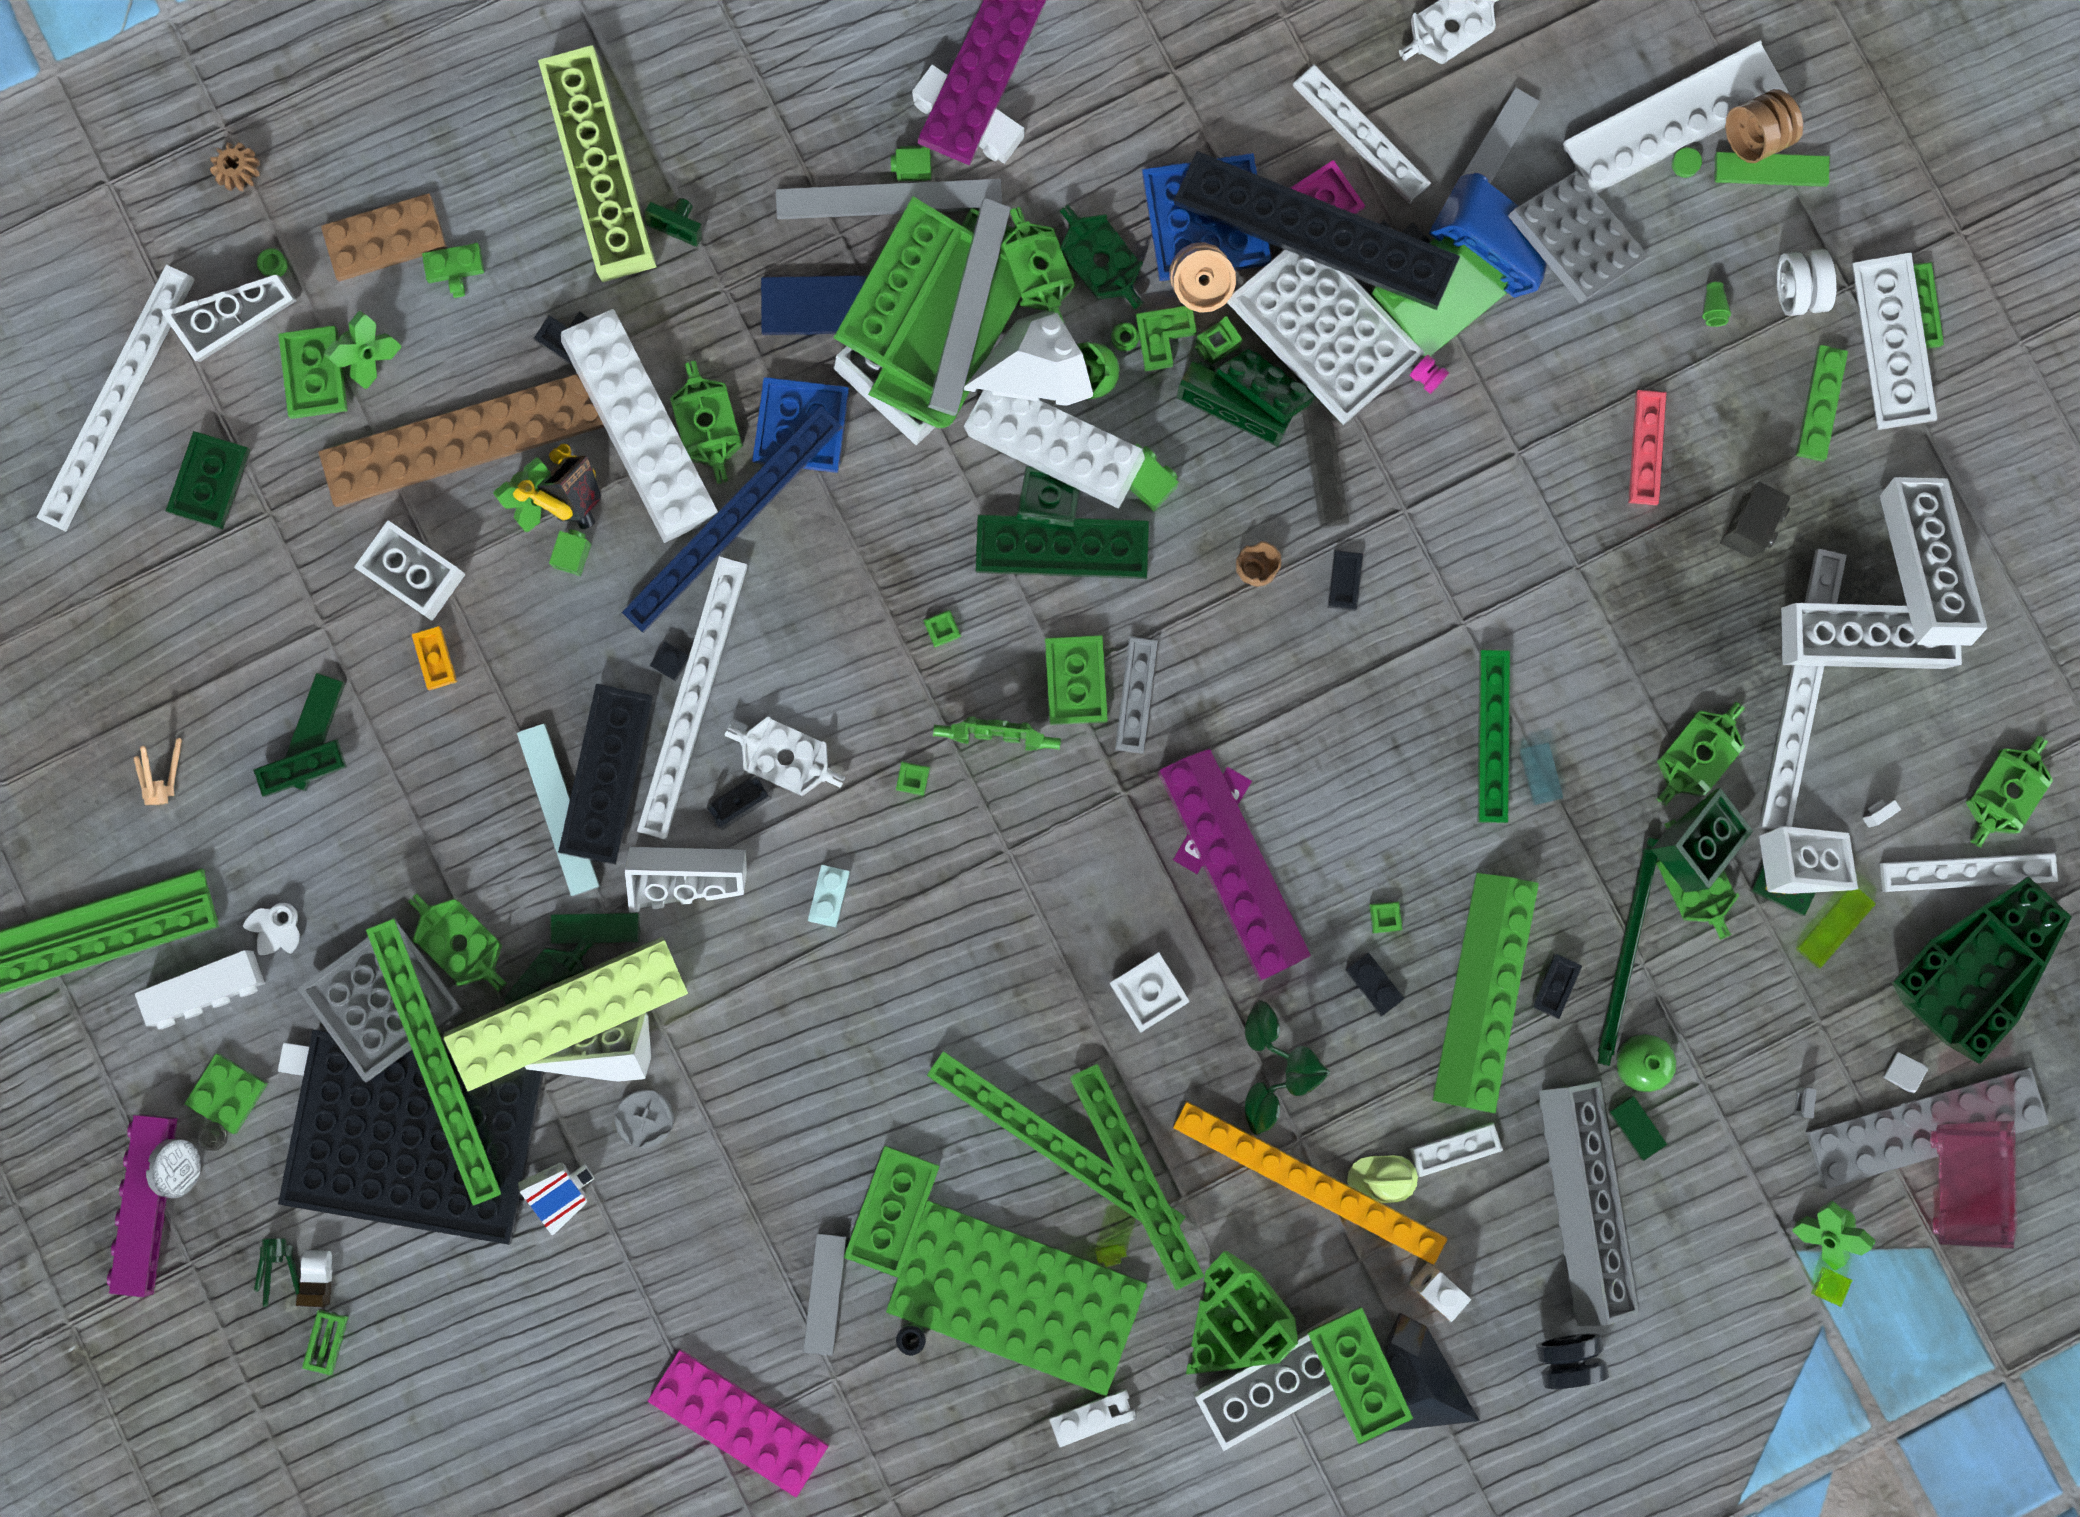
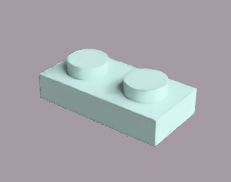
[808,865,850,928]

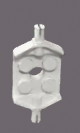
[1399,0,1498,64]
[725,717,845,796]

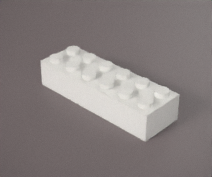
[964,390,1145,509]
[1880,477,1987,645]
[1781,603,1962,669]
[1193,1308,1351,1451]

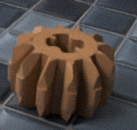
[210,142,260,191]

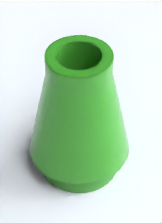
[1702,282,1731,327]

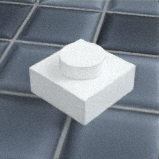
[1862,800,1901,828]

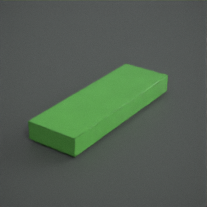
[1913,262,1944,349]

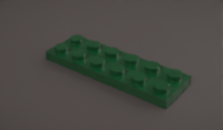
[975,515,1149,579]

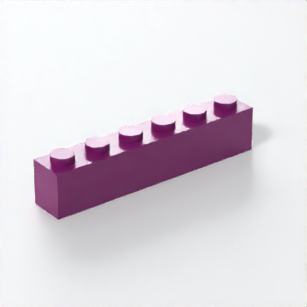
[107,1114,178,1297]

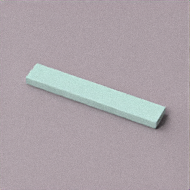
[517,724,600,896]

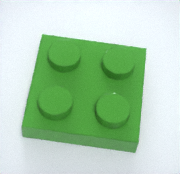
[185,1054,268,1134]

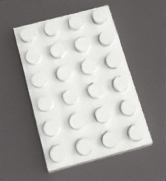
[1227,250,1425,425]

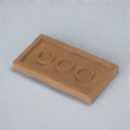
[321,193,447,282]

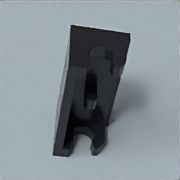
[707,775,771,830]

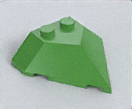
[1186,1251,1298,1375]

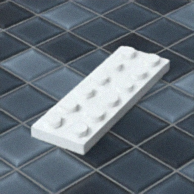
[1852,253,1937,430]

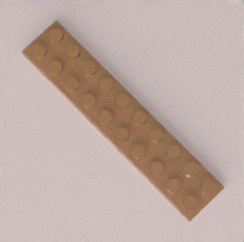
[318,374,604,507]

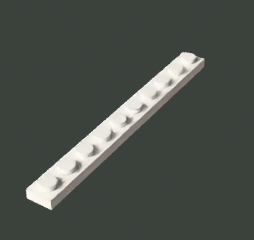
[36,265,195,532]
[1759,549,1847,830]
[637,556,748,840]

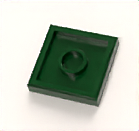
[1017,466,1080,528]

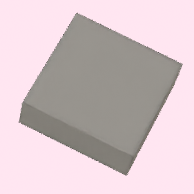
[1794,1087,1817,1119]

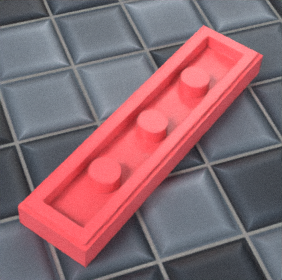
[1628,390,1666,505]

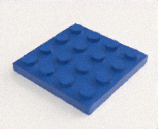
[1142,153,1271,281]

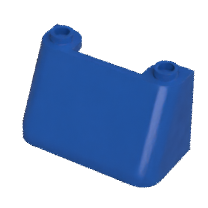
[1429,173,1547,298]

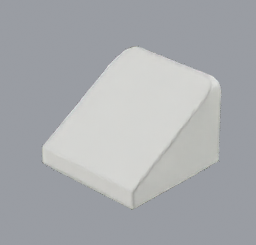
[1883,1052,1929,1093]

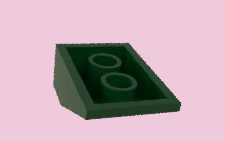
[1652,788,1753,893]

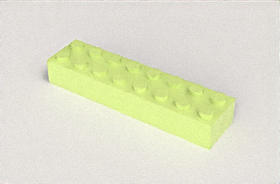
[538,45,657,282]
[444,936,688,1091]

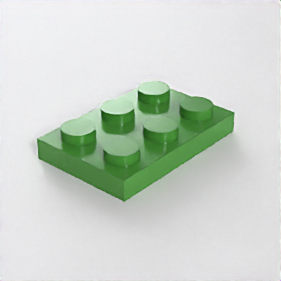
[278,326,348,419]
[1045,635,1107,725]

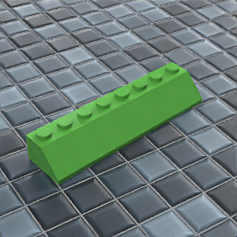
[1432,873,1539,1114]

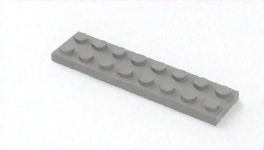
[1806,1067,2049,1189]

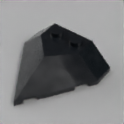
[1384,1313,1480,1432]

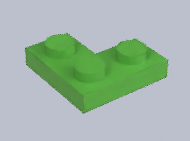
[1136,306,1197,371]

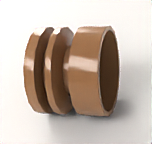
[1725,89,1803,163]

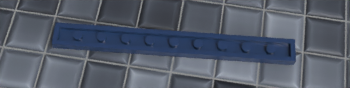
[621,406,843,633]

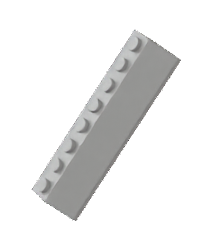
[1539,1081,1639,1326]

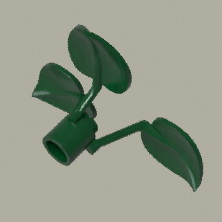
[1245,1000,1330,1135]

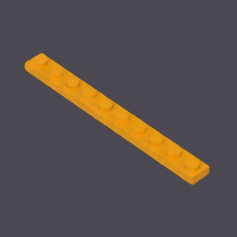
[1173,1101,1448,1265]

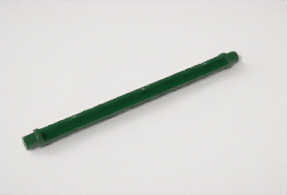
[1597,838,1658,1066]

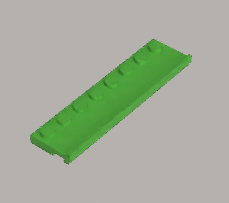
[0,868,219,994]

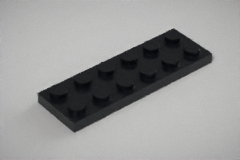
[558,684,653,865]

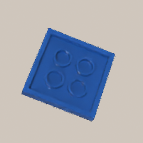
[753,377,849,473]

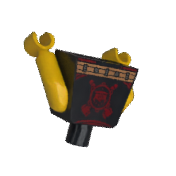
[513,444,601,529]

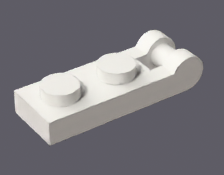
[1049,1389,1137,1447]

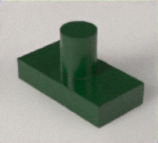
[645,198,702,247]

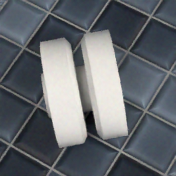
[1776,249,1836,316]

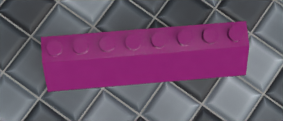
[1158,748,1311,981]

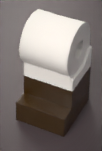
[296,1250,332,1307]

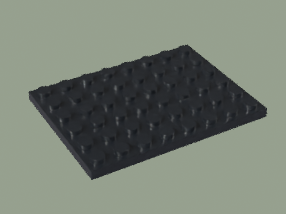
[278,1030,544,1245]

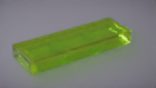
[1796,888,1876,969]

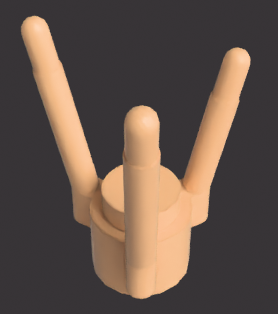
[134,738,182,805]

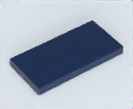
[761,276,868,335]

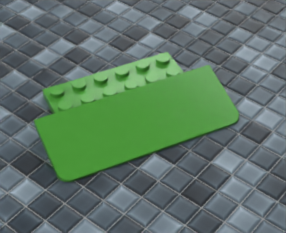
[833,196,1041,428]

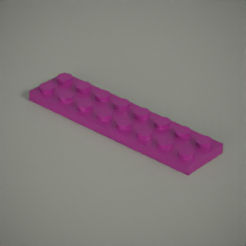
[918,0,1047,166]

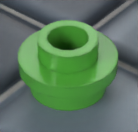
[1111,323,1139,351]

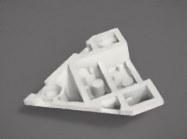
[964,311,1093,406]

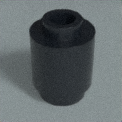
[896,1322,927,1356]

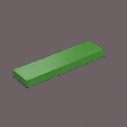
[1714,152,1830,187]

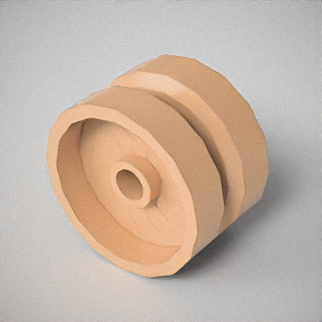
[1169,242,1236,312]

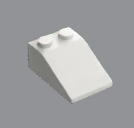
[1759,826,1858,894]

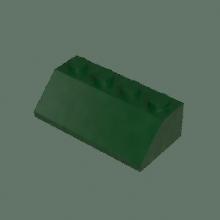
[1176,362,1293,447]

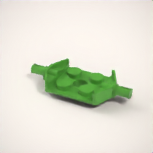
[1000,207,1075,323]
[670,361,743,484]
[1657,702,1745,806]
[933,717,1061,751]
[1966,736,2053,847]
[1656,819,1739,940]
[408,894,507,992]

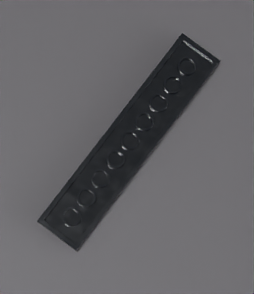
[1174,151,1460,310]

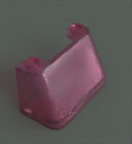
[1931,1121,2017,1249]

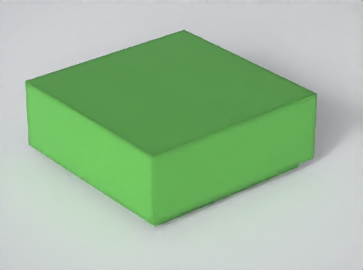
[923,610,961,648]
[896,762,930,796]
[1369,901,1402,934]

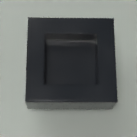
[650,641,689,682]

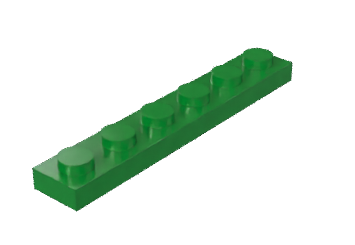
[1477,650,1510,823]

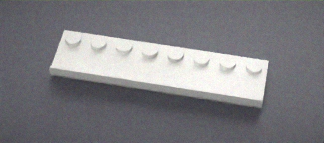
[1563,40,1788,193]

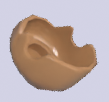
[1235,541,1281,587]

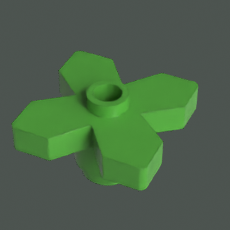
[324,311,401,389]
[493,457,551,532]
[1792,1201,1876,1270]

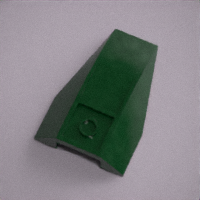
[1892,877,2072,1064]

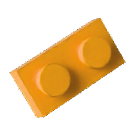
[411,626,457,690]

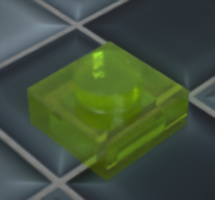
[1095,1243,1127,1267]
[1811,1267,1853,1307]

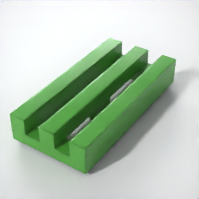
[302,1309,349,1376]

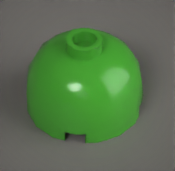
[1077,342,1120,400]
[1616,1034,1677,1092]

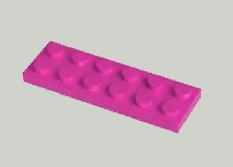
[647,1349,829,1498]

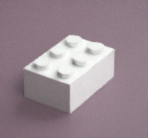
[354,520,466,621]

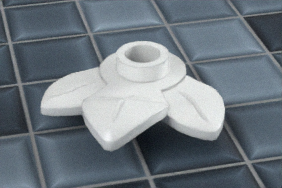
[243,903,300,955]

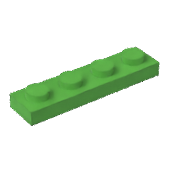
[1795,345,1848,462]

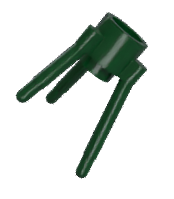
[254,1238,300,1307]

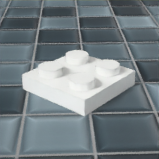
[1109,952,1190,1033]

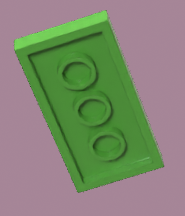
[844,1146,940,1278]
[1307,1306,1413,1444]

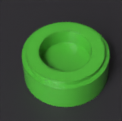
[1672,147,1702,178]
[257,248,288,277]

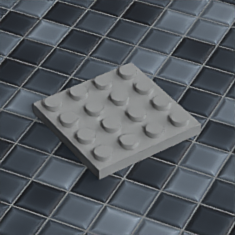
[1508,170,1649,304]
[297,920,463,1082]

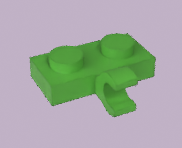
[422,243,484,298]

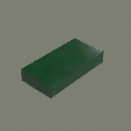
[1608,1096,1668,1161]

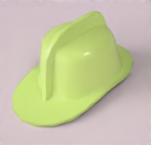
[1347,1155,1418,1203]

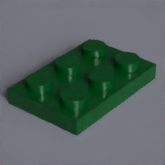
[1214,348,1315,424]
[165,431,250,530]

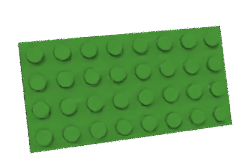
[886,1200,1147,1396]

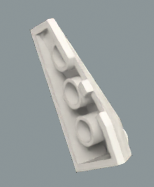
[525,1013,651,1081]

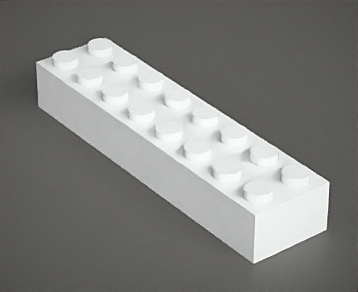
[561,309,718,543]

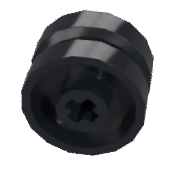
[1536,1333,1609,1389]

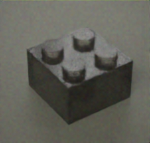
[1720,482,1790,558]

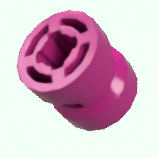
[1409,354,1449,394]

